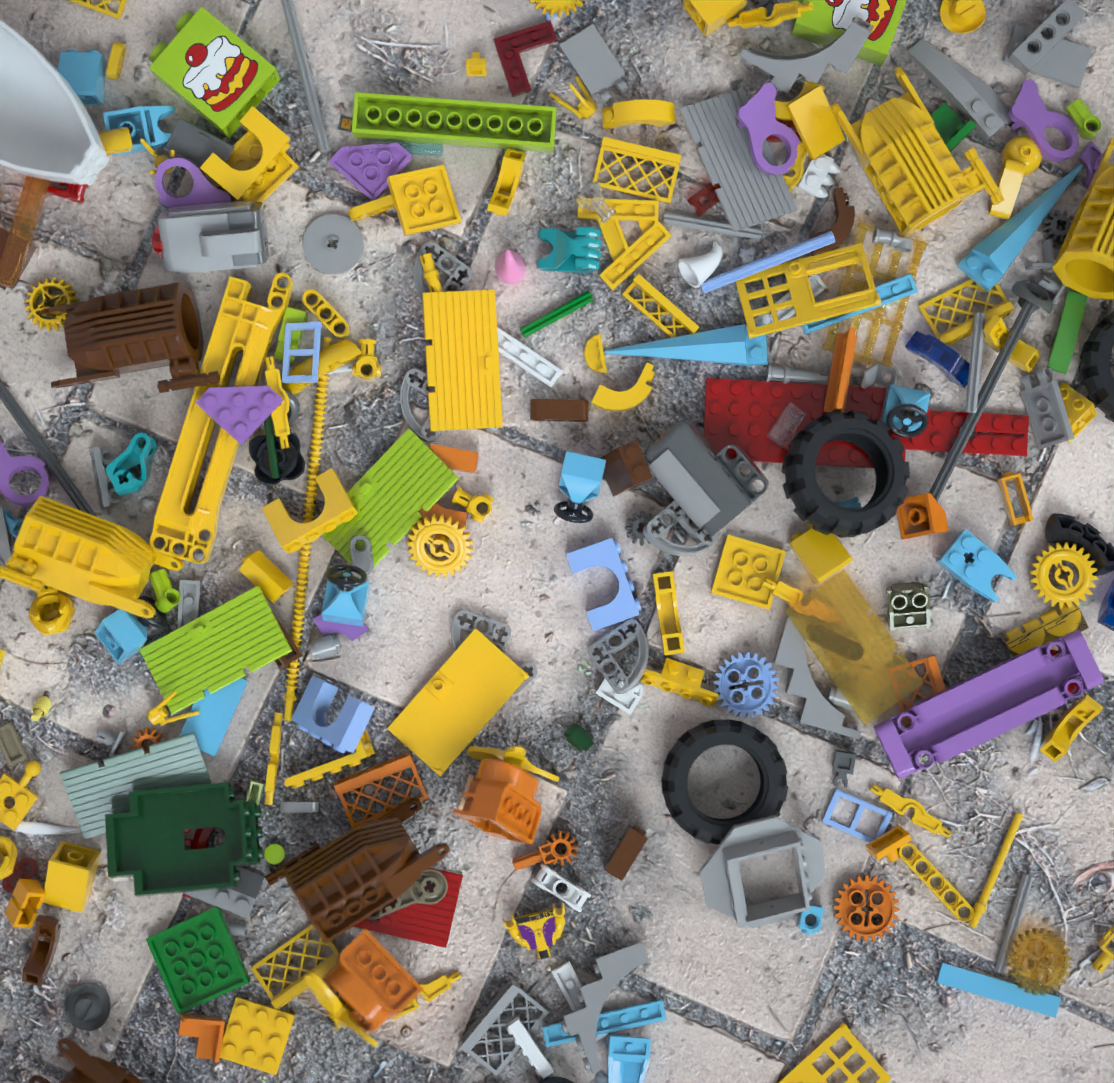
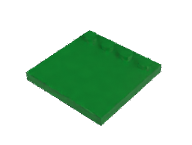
[146,907,251,1015]

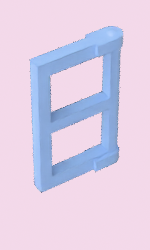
[282,322,322,383]
[822,788,893,843]

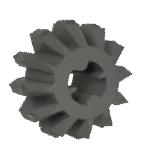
[1041,210,1074,245]
[625,511,659,546]

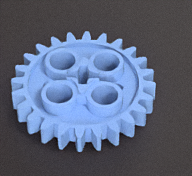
[714,652,780,718]

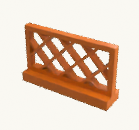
[823,327,857,413]
[888,655,958,732]
[334,751,428,828]

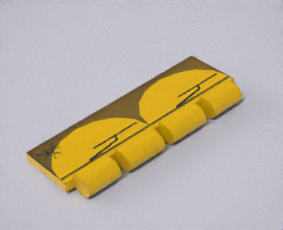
[1005,603,1089,657]

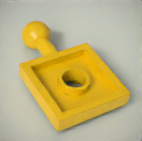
[0,760,41,831]

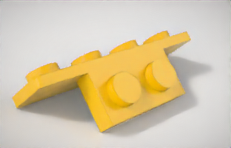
[639,658,719,707]

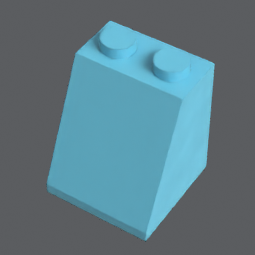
[58,50,105,106]

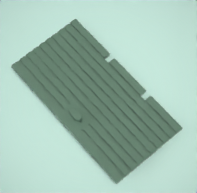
[60,732,212,840]

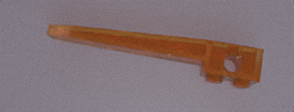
[0,176,51,288]

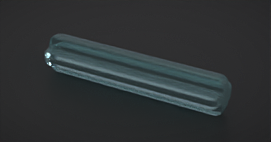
[384,141,443,156]

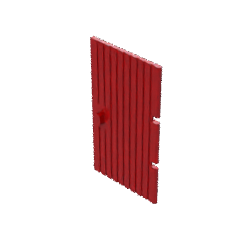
[353,868,463,948]

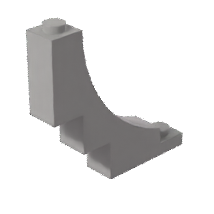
[773,613,861,740]

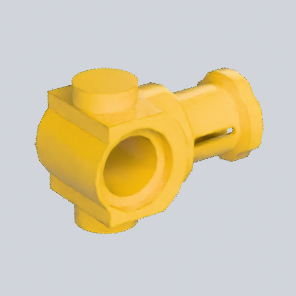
[352,339,382,381]
[451,486,494,524]

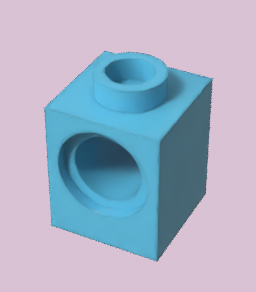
[797,903,824,935]

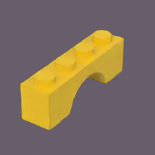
[652,571,685,655]

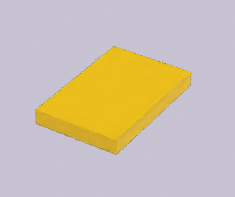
[785,85,846,160]

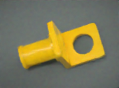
[1091,925,1114,974]

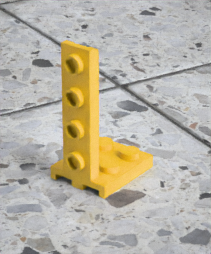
[284,728,375,789]

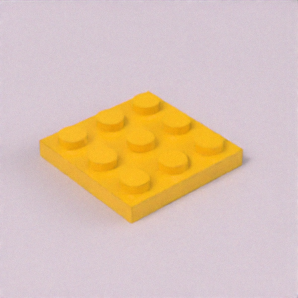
[227,132,299,203]
[387,165,462,236]
[711,534,786,610]
[220,996,296,1075]

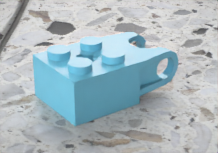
[103,106,175,157]
[936,529,1017,603]

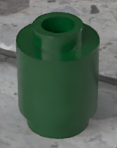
[563,723,594,752]

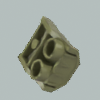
[886,582,931,631]

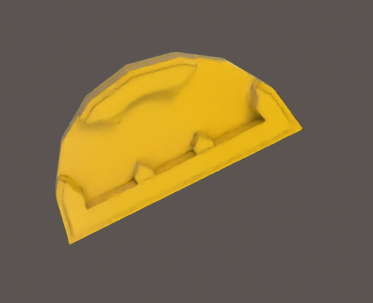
[584,333,607,373]

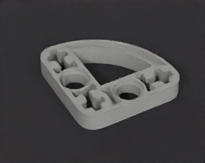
[414,242,472,303]
[400,369,442,442]
[643,500,716,556]
[452,610,511,653]
[589,620,649,694]

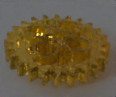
[1006,928,1072,996]

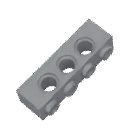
[1008,0,1086,75]

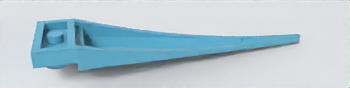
[957,164,1083,292]
[604,324,768,366]
[607,1035,651,1083]

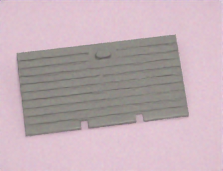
[679,88,798,232]

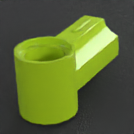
[1065,98,1102,140]
[149,569,181,613]

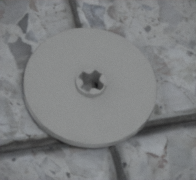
[303,214,363,275]

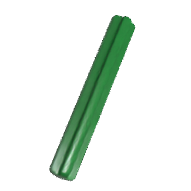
[520,291,593,337]

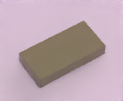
[0,721,29,767]

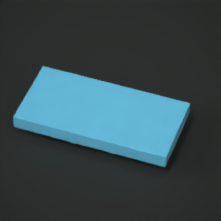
[180,678,248,756]

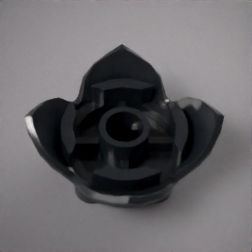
[249,430,305,485]

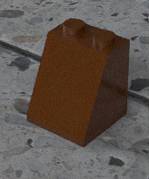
[600,440,653,497]

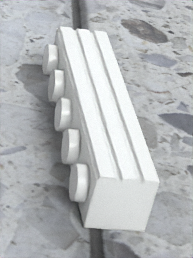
[507,1016,554,1079]

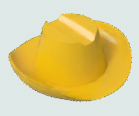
[940,0,986,33]

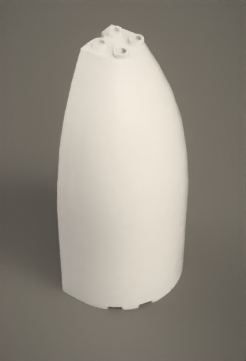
[0,20,109,185]

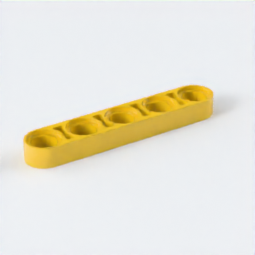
[897,843,974,922]

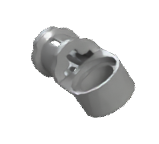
[872,226,913,252]

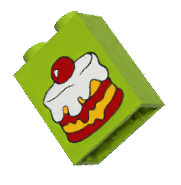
[789,0,907,66]
[149,6,281,139]

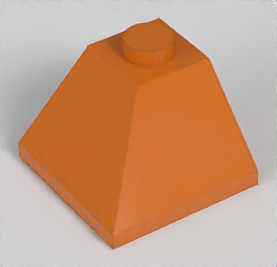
[896,493,949,540]

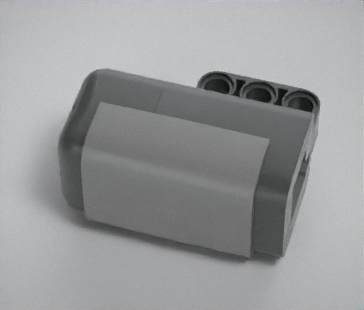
[644,419,769,537]

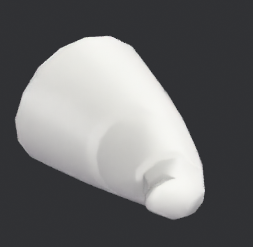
[678,241,722,288]

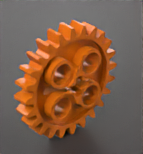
[832,874,900,942]

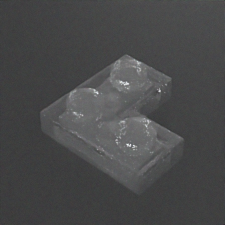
[767,402,806,451]

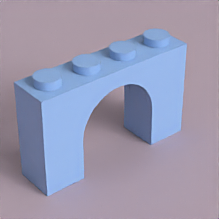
[566,538,642,631]
[291,675,375,753]

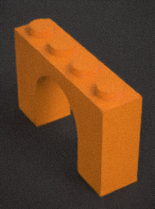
[416,444,479,533]

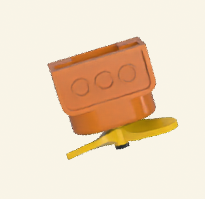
[452,746,560,845]
[305,928,423,1047]

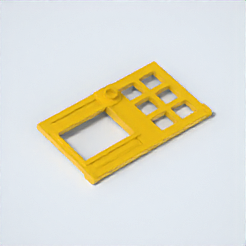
[735,243,881,339]
[778,1022,892,1083]

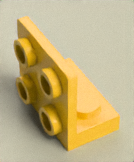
[1059,383,1098,443]

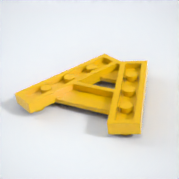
[577,198,672,291]

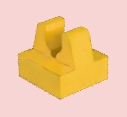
[466,52,487,77]

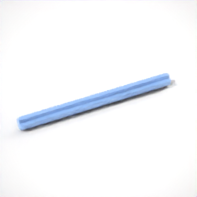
[701,231,835,293]

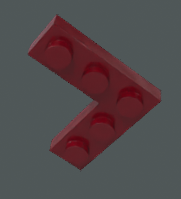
[493,20,557,97]

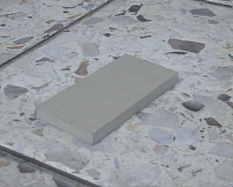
[1003,24,1092,89]

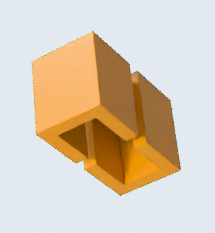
[4,878,46,928]

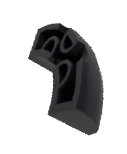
[1045,513,1114,576]

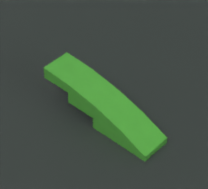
[1046,290,1088,375]

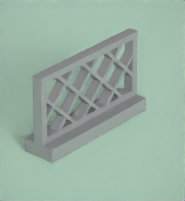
[458,979,549,1076]

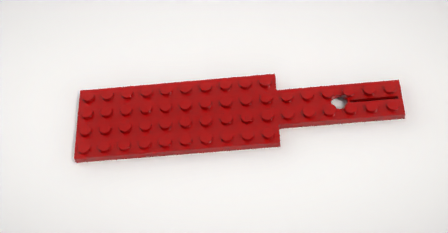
[703,378,1029,468]

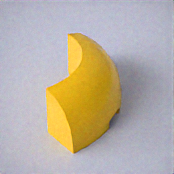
[98,127,133,155]
[283,339,362,395]

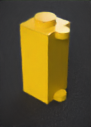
[238,550,294,604]

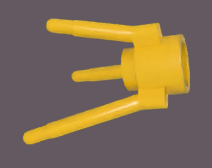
[549,76,598,120]
[140,138,175,175]
[147,691,200,726]

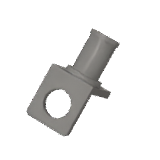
[1025,239,1061,270]
[1038,274,1082,304]
[851,363,898,389]
[95,729,127,757]

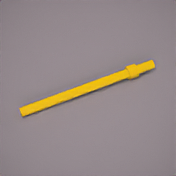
[968,812,1023,929]

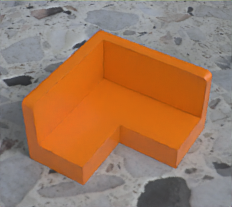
[177,1013,225,1063]

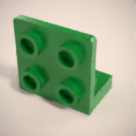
[931,103,976,153]

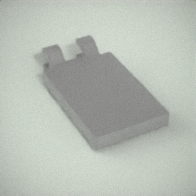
[559,24,628,105]
[1021,367,1074,450]

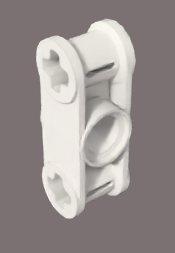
[531,863,591,912]

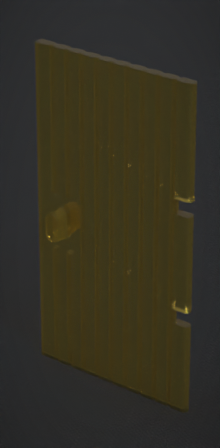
[784,569,924,726]

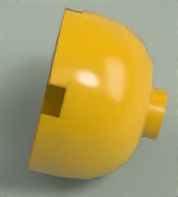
[1001,136,1042,176]

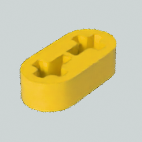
[106,42,126,81]

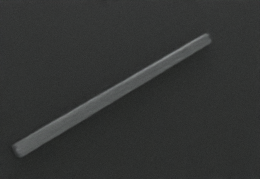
[929,302,1035,502]
[0,379,97,517]

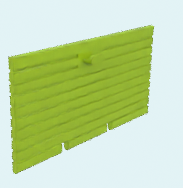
[322,428,459,567]
[139,585,292,715]

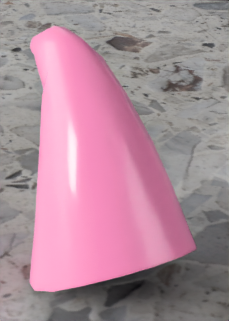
[495,250,526,285]

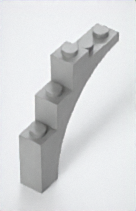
[740,16,874,93]
[560,942,649,1073]

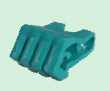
[536,227,601,273]
[106,433,158,496]

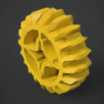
[24,277,80,332]

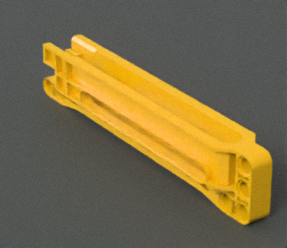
[149,272,294,564]

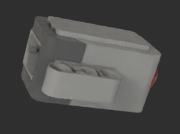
[152,200,269,274]

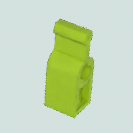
[274,307,308,364]

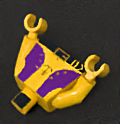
[502,903,565,960]

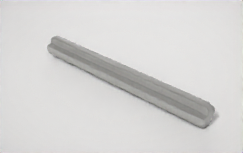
[663,212,762,240]
[965,313,986,413]
[994,874,1034,973]

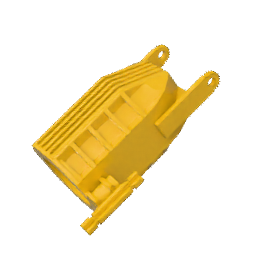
[831,66,1005,237]
[1052,138,1114,300]
[0,496,184,619]

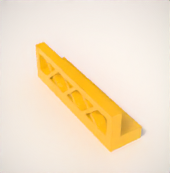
[622,274,699,338]

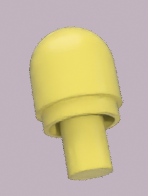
[31,696,52,721]

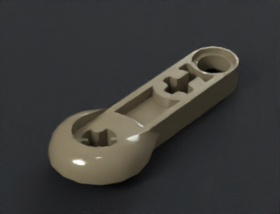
[367,869,448,920]

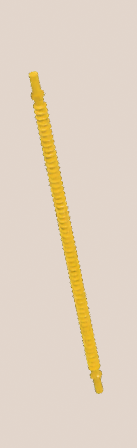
[284,337,331,721]

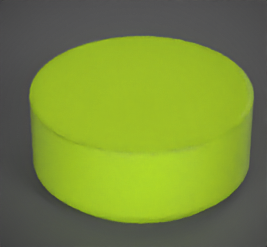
[265,843,286,864]

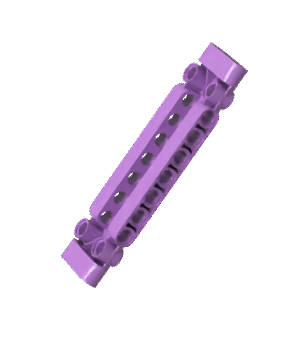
[873,629,1104,780]

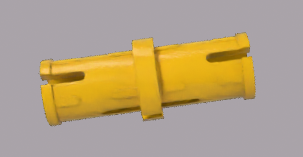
[419,253,443,292]

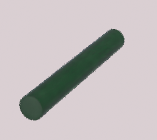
[264,417,280,479]

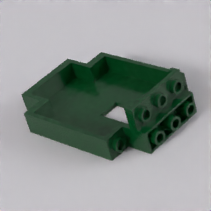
[105,782,264,897]

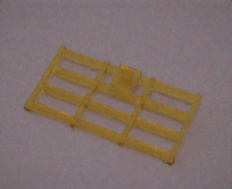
[821,223,927,367]

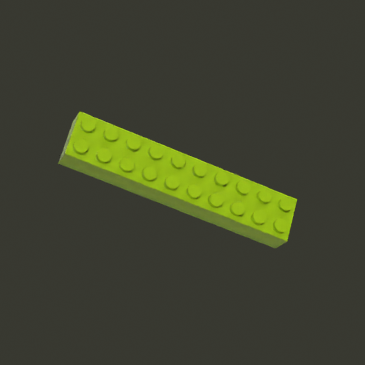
[352,92,557,153]

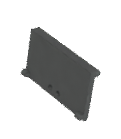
[163,118,235,169]

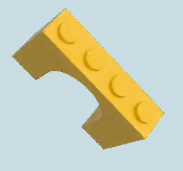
[200,106,291,201]
[262,468,358,554]

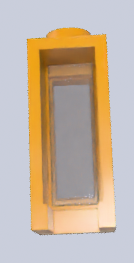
[997,471,1034,527]

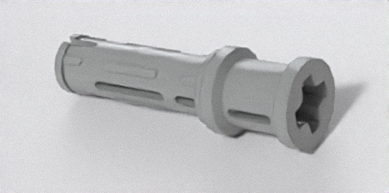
[765,364,828,385]

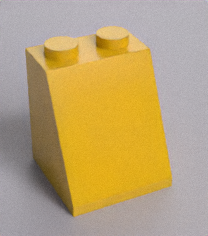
[682,0,747,37]
[788,524,853,584]
[43,841,101,913]

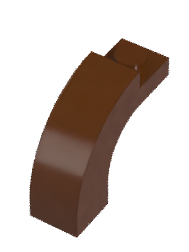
[808,187,855,256]
[22,914,61,987]

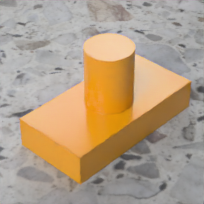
[865,825,911,862]

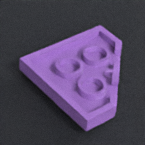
[329,143,414,201]
[196,386,284,445]

